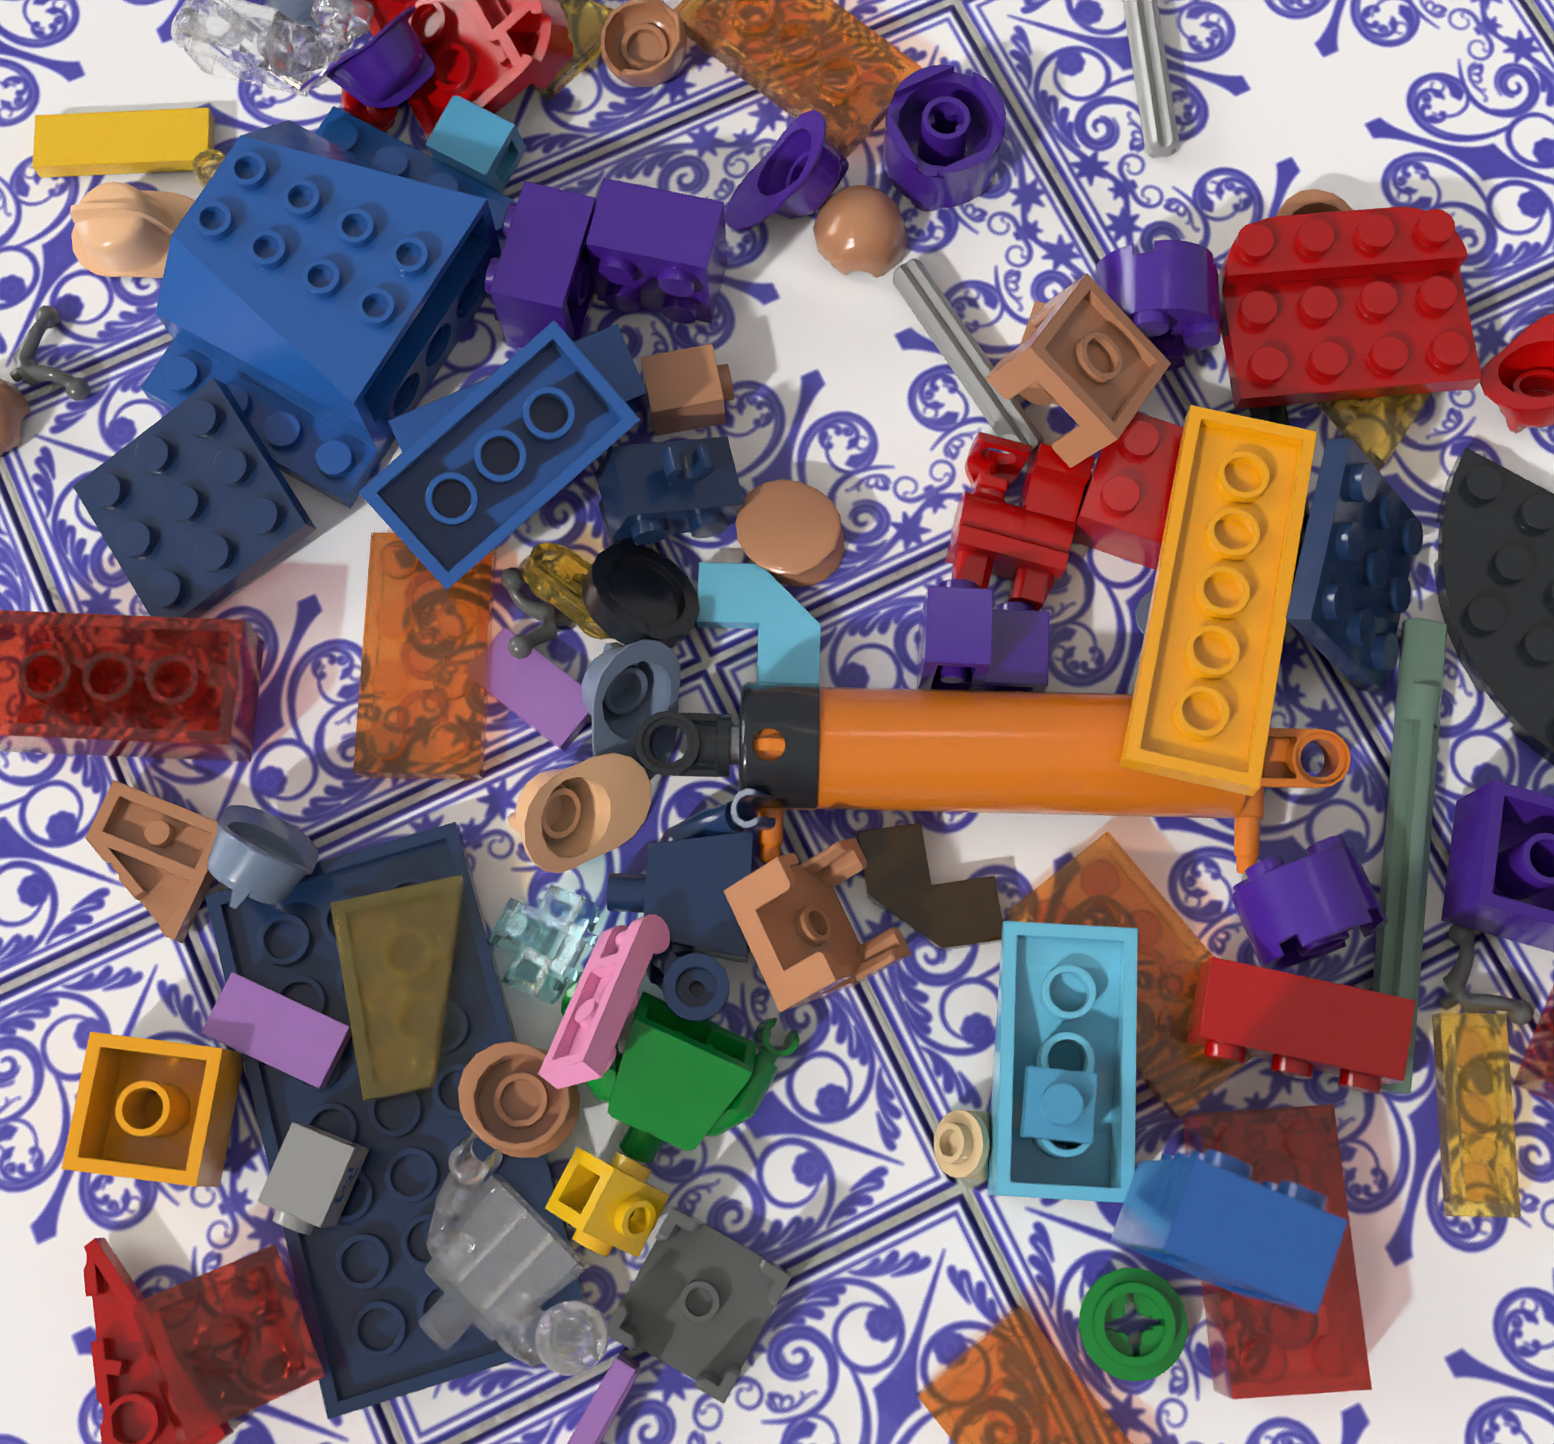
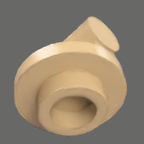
[934,1110,990,1180]

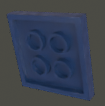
[73,378,316,637]
[1286,438,1423,692]

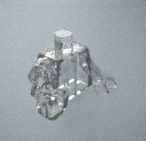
[171,0,374,97]
[418,1133,609,1376]

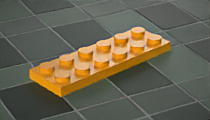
[1120,405,1317,796]

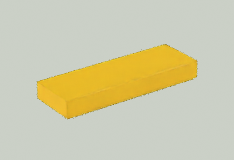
[33,107,215,178]

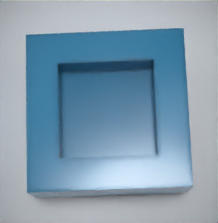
[1020,1066,1098,1144]

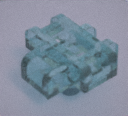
[489,884,600,1005]

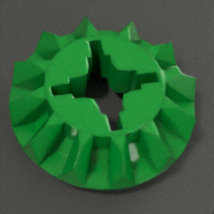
[1077,1267,1188,1381]

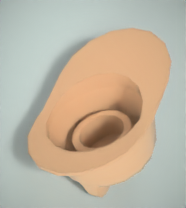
[70,182,195,278]
[507,752,651,873]

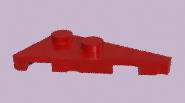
[83,1237,234,1444]

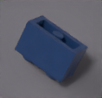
[595,436,745,544]

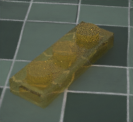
[1432,1013,1521,1218]

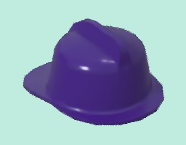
[299,5,435,109]
[725,110,849,231]

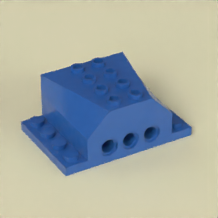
[140,105,517,509]

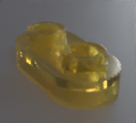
[522,543,613,639]

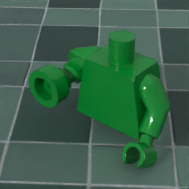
[561,971,800,1163]

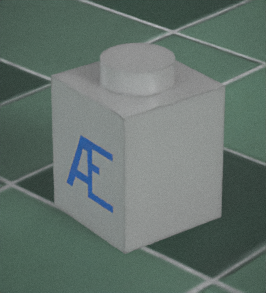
[257,1122,369,1235]

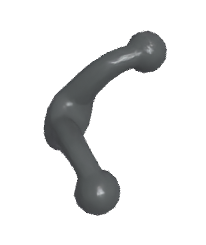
[10,305,90,401]
[501,567,572,659]
[1439,924,1534,1025]

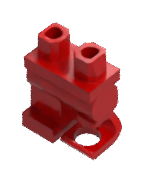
[945,431,1095,611]

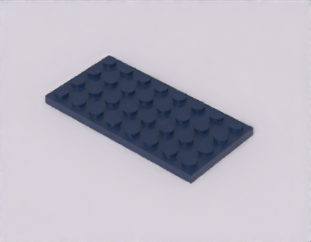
[205,822,596,1419]

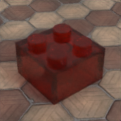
[132,1244,325,1444]

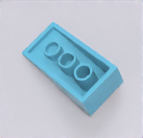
[988,921,1138,1203]

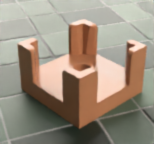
[986,273,1171,468]
[724,837,912,1012]

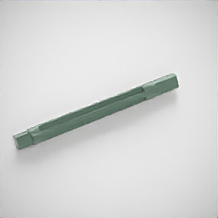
[1372,618,1447,1095]

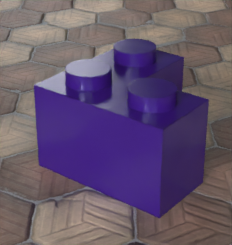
[916,579,1050,692]

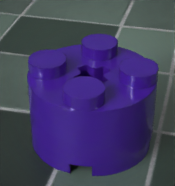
[883,64,1006,212]
[1095,240,1221,371]
[1231,834,1388,970]

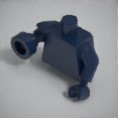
[607,789,776,1022]

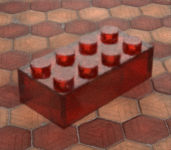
[0,610,264,762]
[1182,1104,1372,1399]

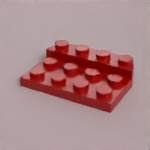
[354,0,574,138]
[1218,207,1482,409]

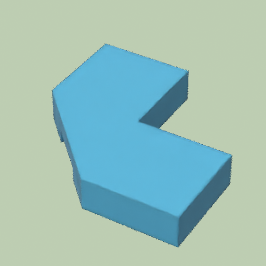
[697,562,821,684]

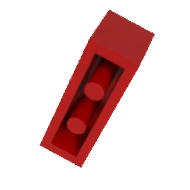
[1187,957,1416,1094]

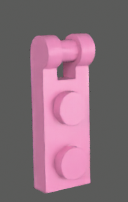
[538,914,670,1089]

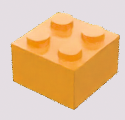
[61,1031,244,1187]

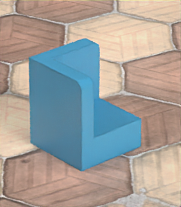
[425,96,527,194]

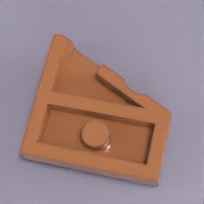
[85,780,218,944]

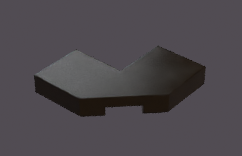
[857,823,1003,951]

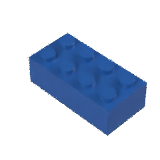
[358,320,640,590]
[1110,1149,1348,1314]

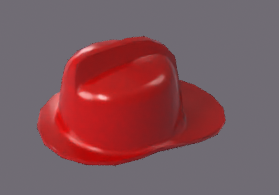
[1479,313,1554,434]

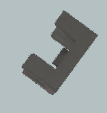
[603,1206,792,1404]

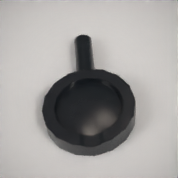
[582,500,699,649]

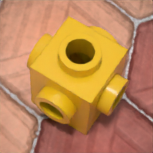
[545,1147,670,1257]

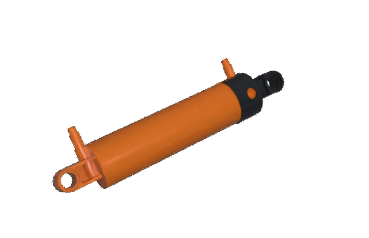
[635,682,1351,874]

